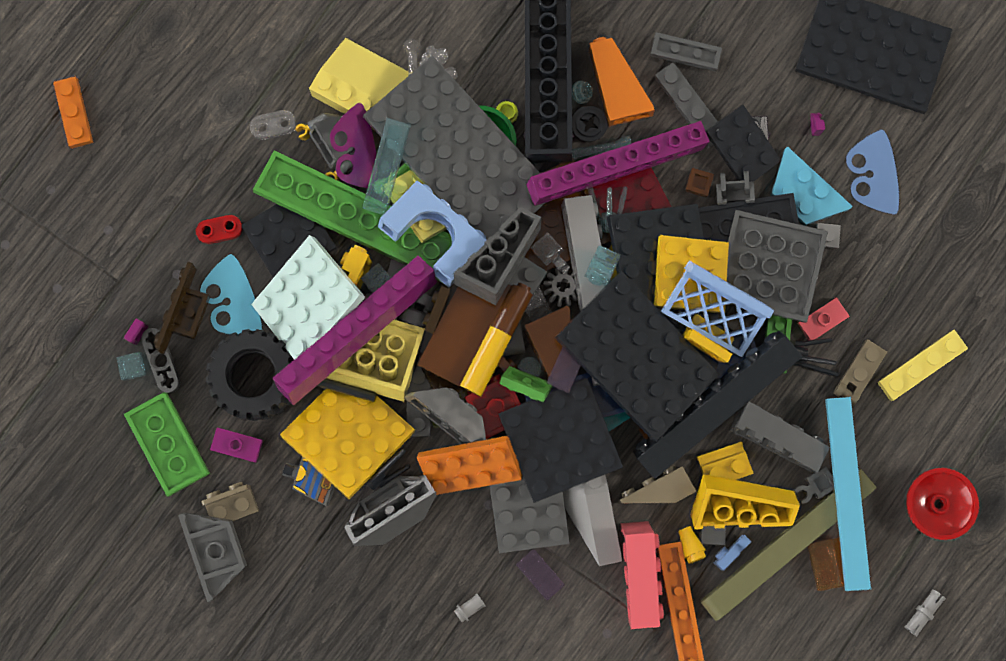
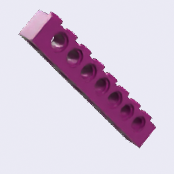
[526,121,710,206]

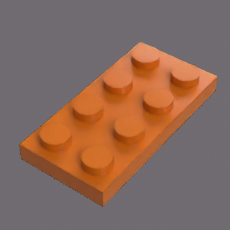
[417,436,523,495]

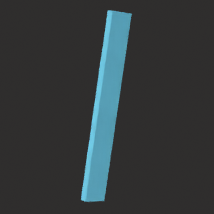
[825,397,871,591]

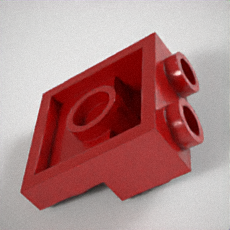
[464,374,521,439]

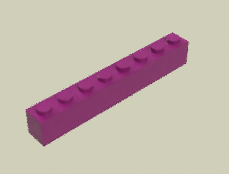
[273,255,437,405]

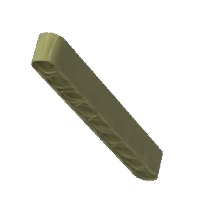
[700,468,876,621]

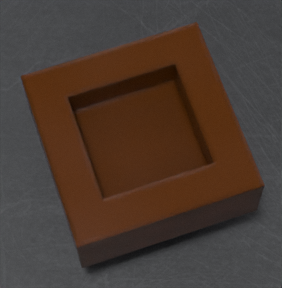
[685,168,714,198]
[497,356,518,374]

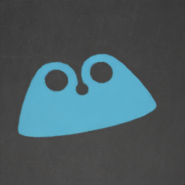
[200,254,262,334]

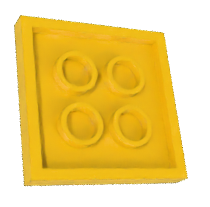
[654,235,729,313]

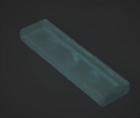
[362,118,411,215]

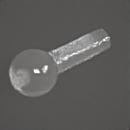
[403,38,421,76]

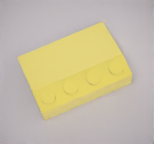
[309,38,411,130]
[325,320,425,402]

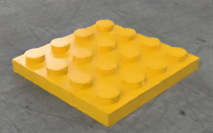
[280,389,415,499]

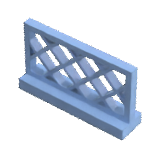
[661,260,774,357]

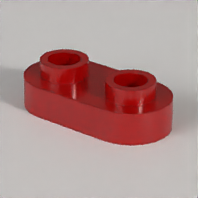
[196,215,243,244]

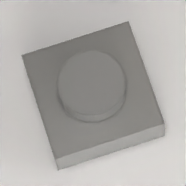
[816,223,841,249]

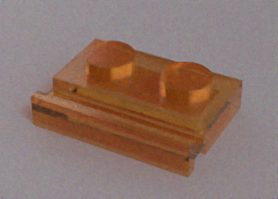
[807,537,844,591]

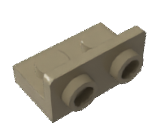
[201,482,259,521]

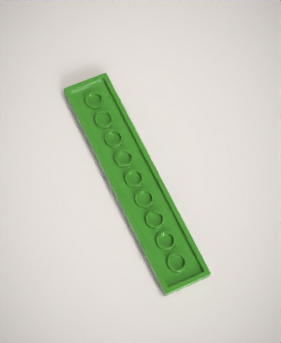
[253,150,452,282]

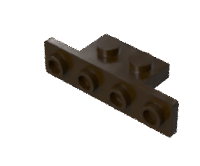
[154,262,210,354]
[419,283,458,353]

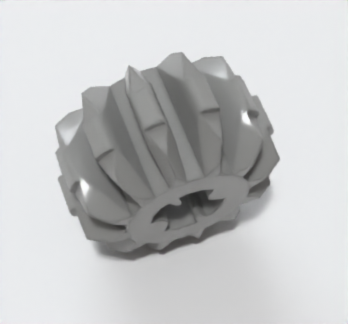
[543,267,578,307]

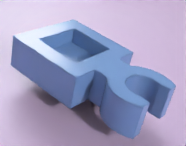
[714,535,751,570]

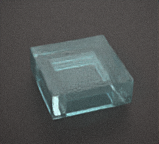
[116,352,146,381]

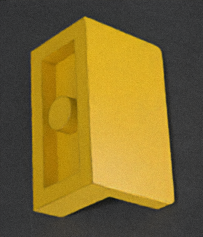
[683,314,734,362]

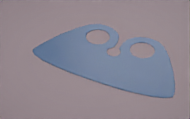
[846,130,899,214]

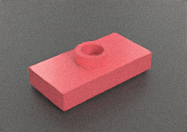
[797,297,850,340]

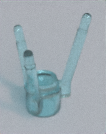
[588,187,628,233]

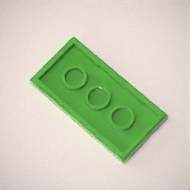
[124,392,210,497]

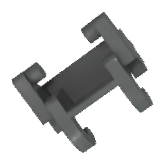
[716,171,755,205]

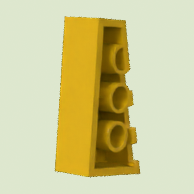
[690,474,800,529]

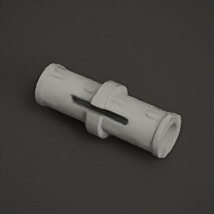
[904,589,946,637]

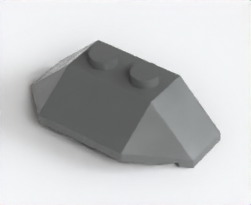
[404,388,486,444]
[344,475,437,546]

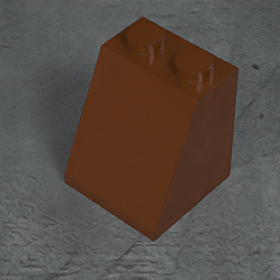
[524,306,571,382]

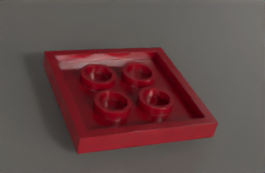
[588,167,671,229]

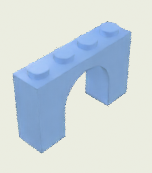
[378,180,487,288]

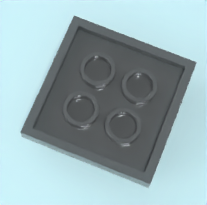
[490,477,569,553]

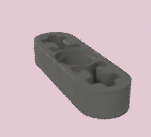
[141,328,181,393]

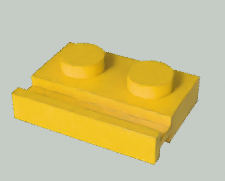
[697,442,753,480]

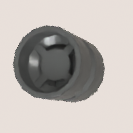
[398,294,435,328]

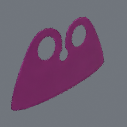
[330,102,379,189]

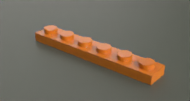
[658,541,704,661]

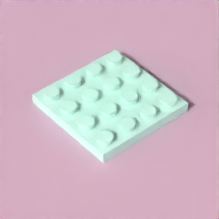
[251,235,365,360]

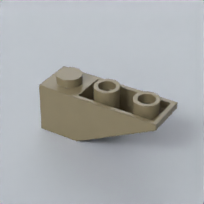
[618,465,696,504]

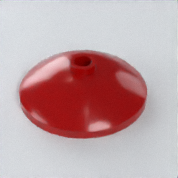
[906,468,979,540]

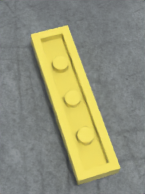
[877,330,968,401]

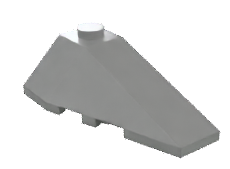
[563,475,622,566]

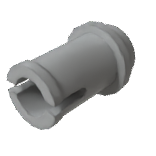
[454,594,485,622]

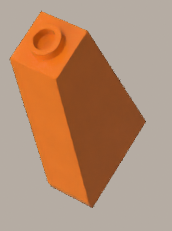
[589,37,654,126]

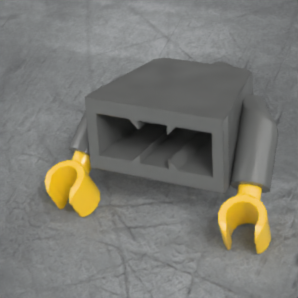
[296,113,355,181]

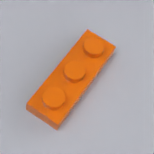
[53,76,93,149]

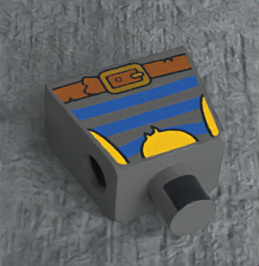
[283,457,335,506]

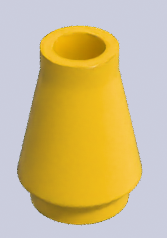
[678,526,706,564]

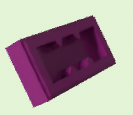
[210,428,263,463]

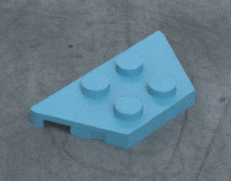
[771,146,852,226]

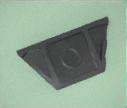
[178,512,247,602]

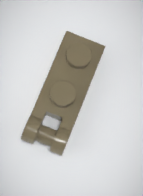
[833,339,887,406]

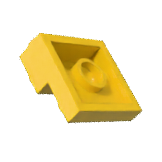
[340,245,373,290]

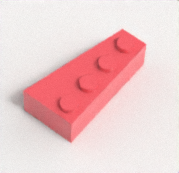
[620,521,664,629]

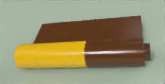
[417,282,533,397]

